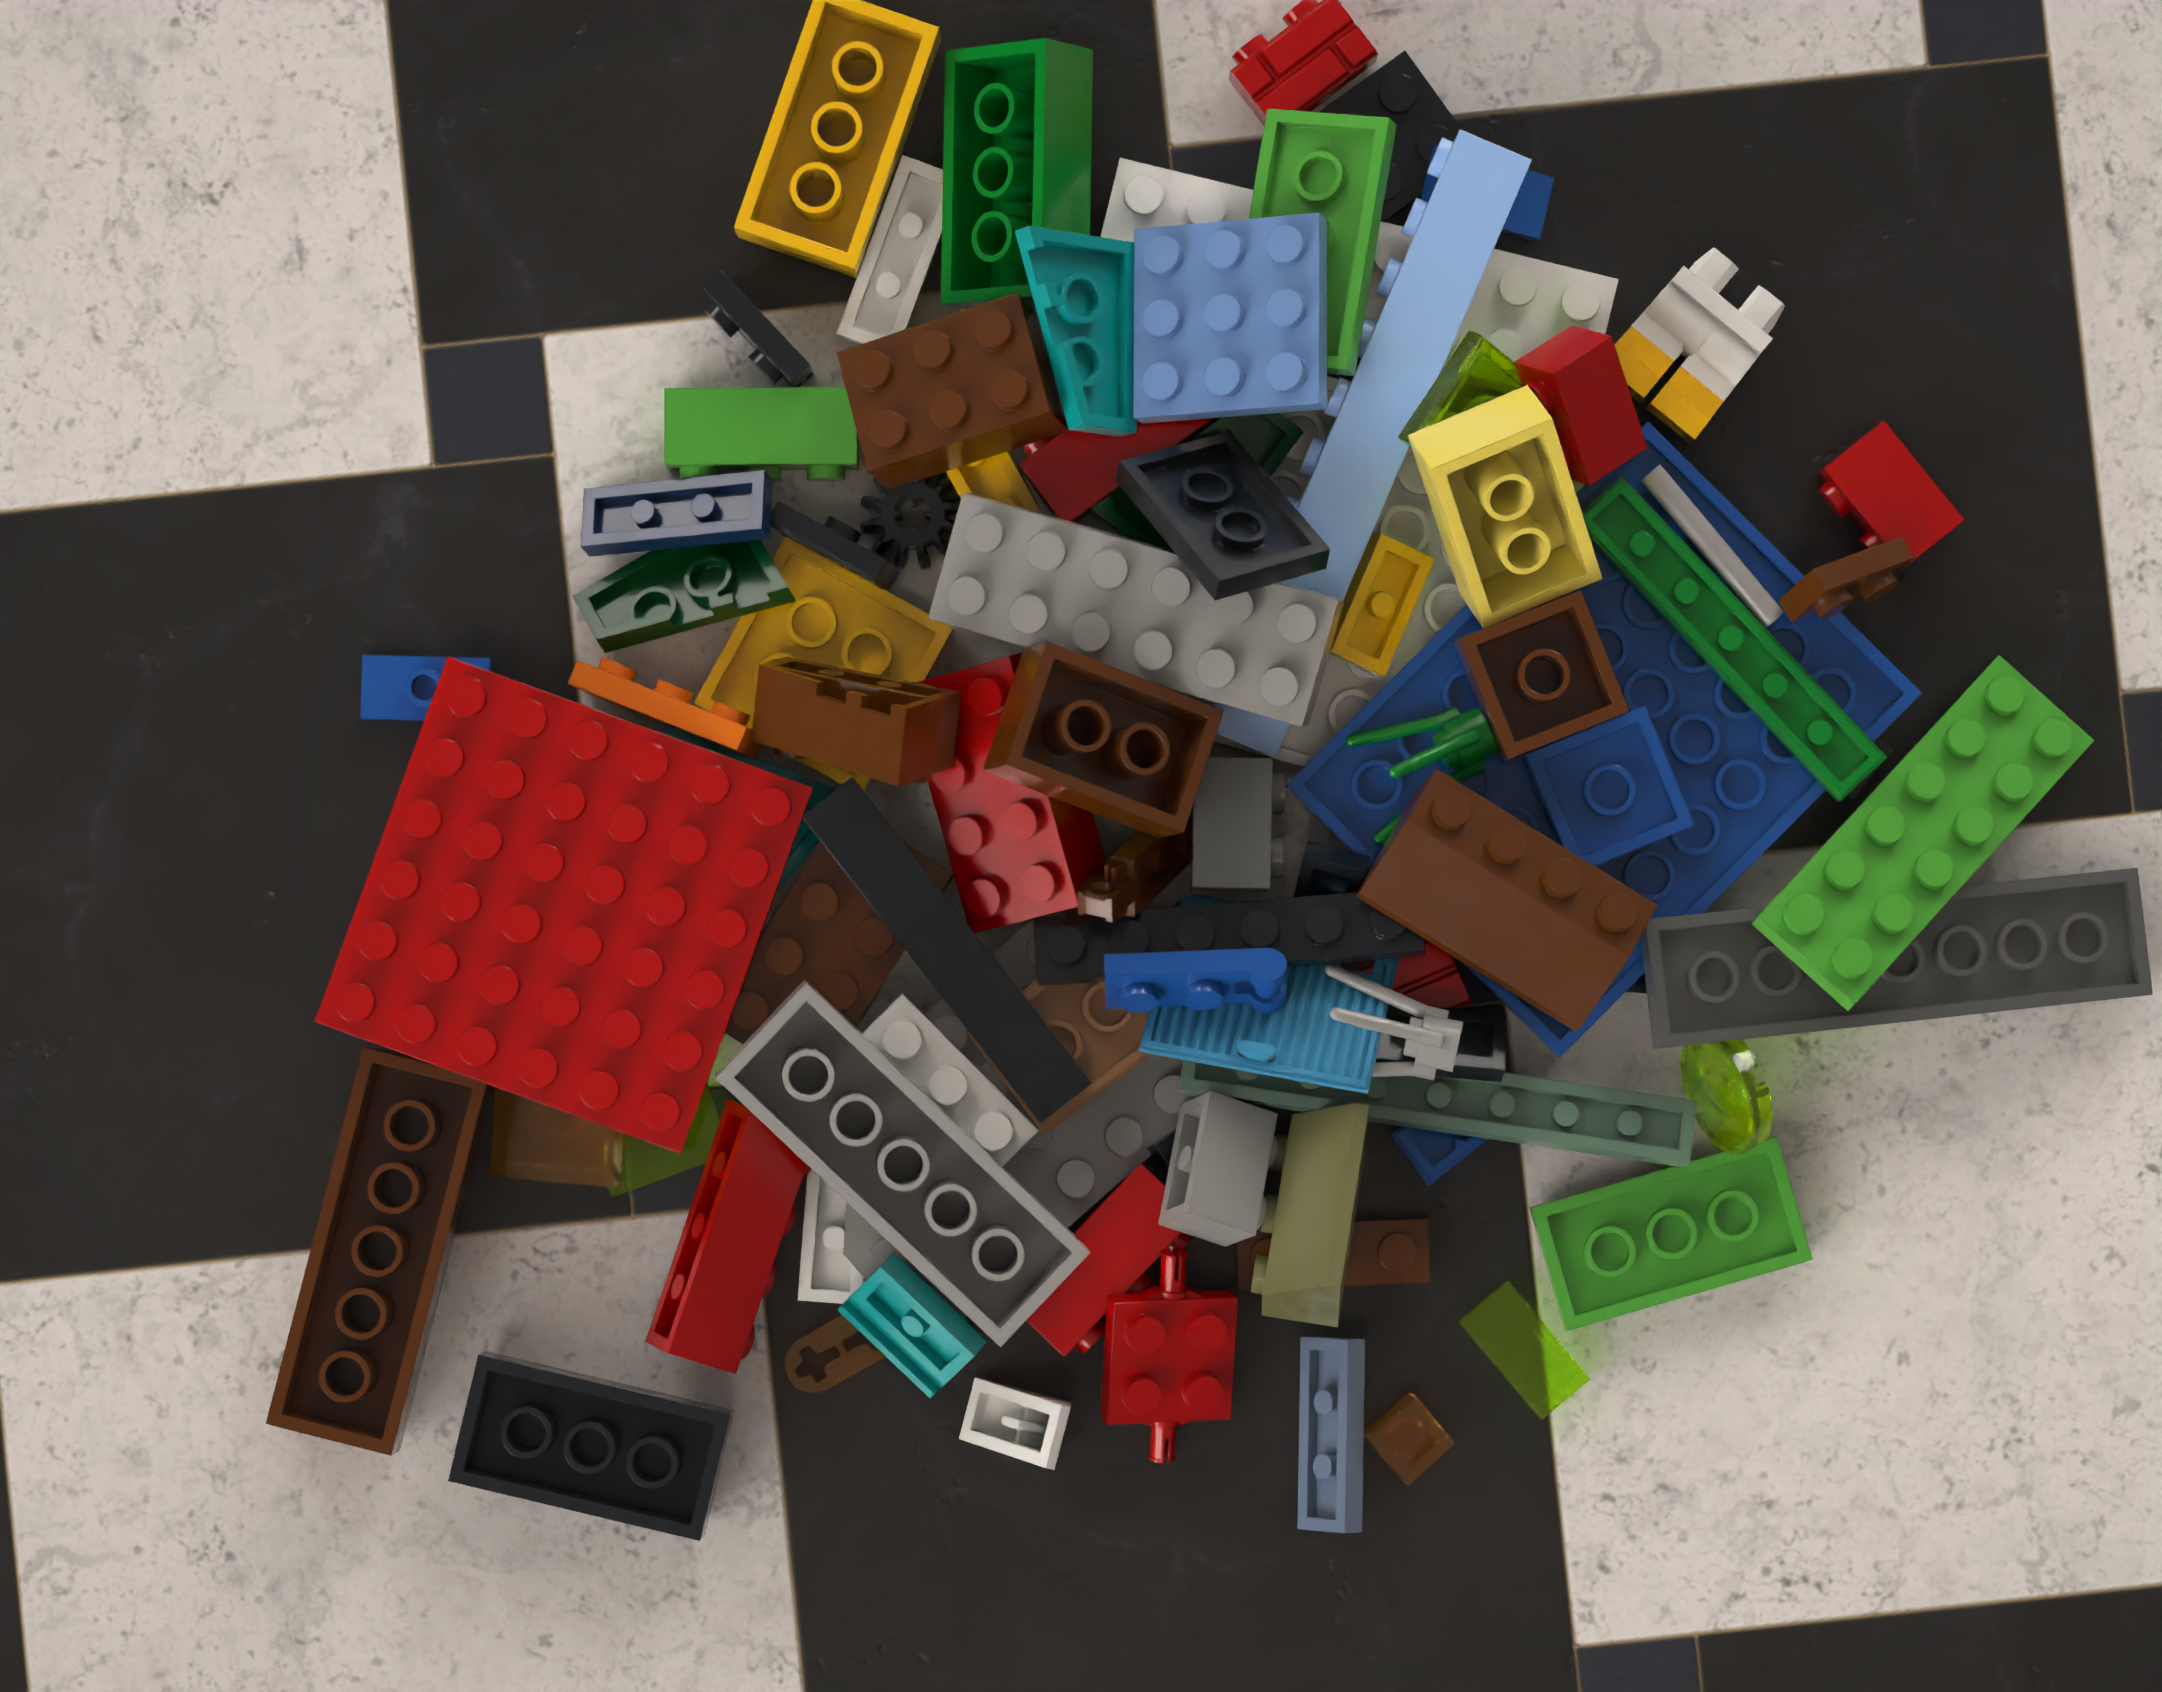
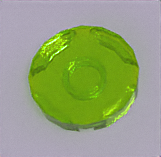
[1680,1040,1773,1154]

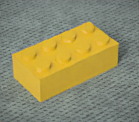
[734,0,941,278]

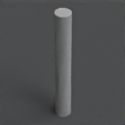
[1641,464,1784,628]

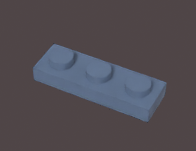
[1297,1336,1365,1533]

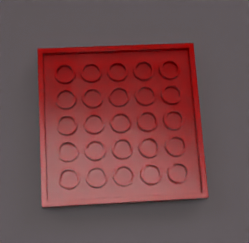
[314,656,814,1154]

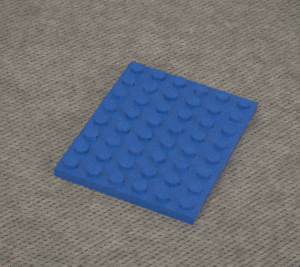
[1285,422,1922,1058]

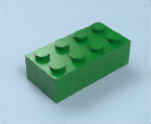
[941,38,1093,310]

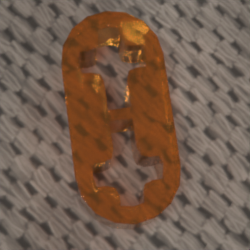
[785,1315,885,1393]

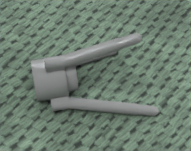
[1325,964,1463,1081]

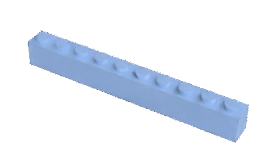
[1201,129,1532,758]

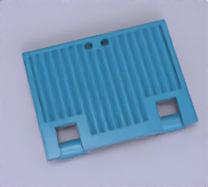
[1139,894,1399,1094]

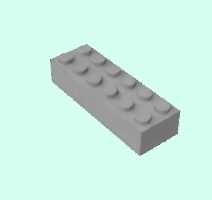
[928,493,1345,727]
[715,979,1091,1347]

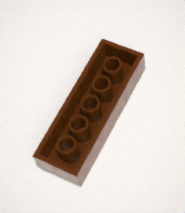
[266,1047,493,1456]

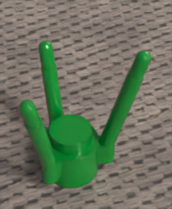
[1345,706,1498,844]

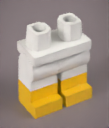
[1614,247,1785,444]

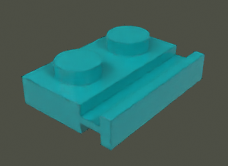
[837,1252,988,1398]

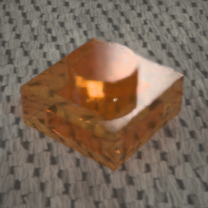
[1364,1392,1455,1486]

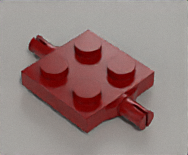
[1100,1248,1238,1463]

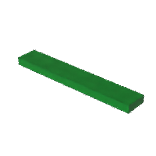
[1582,476,1887,802]

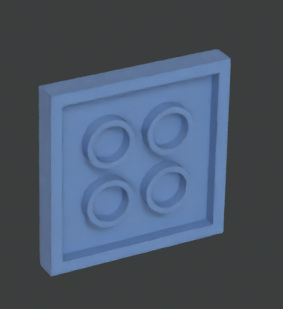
[1133,213,1327,424]

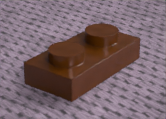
[1779,536,1915,622]

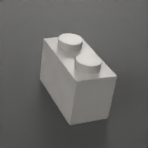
[1158,1091,1278,1247]

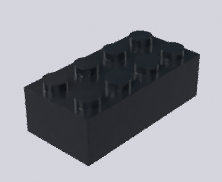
[448,1351,734,1541]

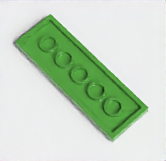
[1752,655,2094,1011]

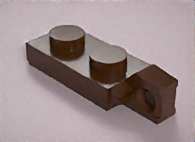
[1077,813,1191,922]

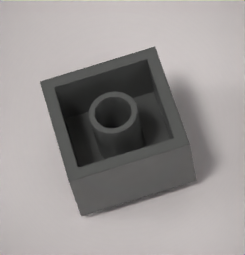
[1190,757,1285,892]

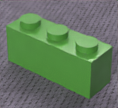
[664,387,859,482]

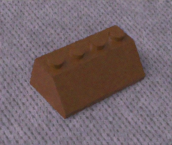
[1356,769,1657,1032]

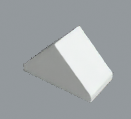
[959,1377,1071,1470]

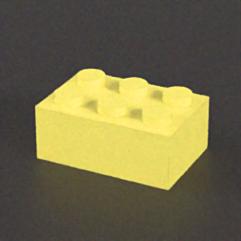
[1408,385,1603,629]

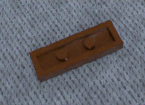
[1236,1218,1430,1290]

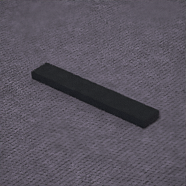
[801,777,1091,1123]

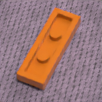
[567,657,762,760]

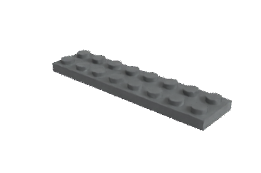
[1640,868,2153,1049]

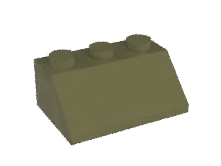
[1251,1102,1370,1327]

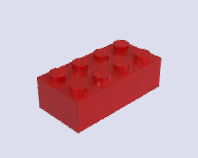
[917,653,1105,933]

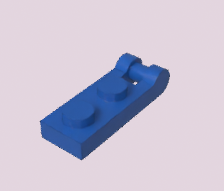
[1104,948,1287,1014]

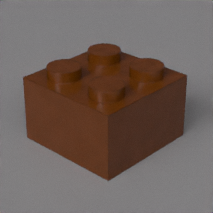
[1454,590,1629,763]

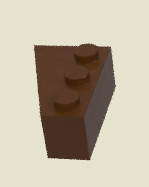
[751,657,961,786]

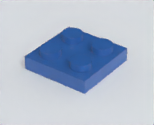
[1524,706,1694,866]

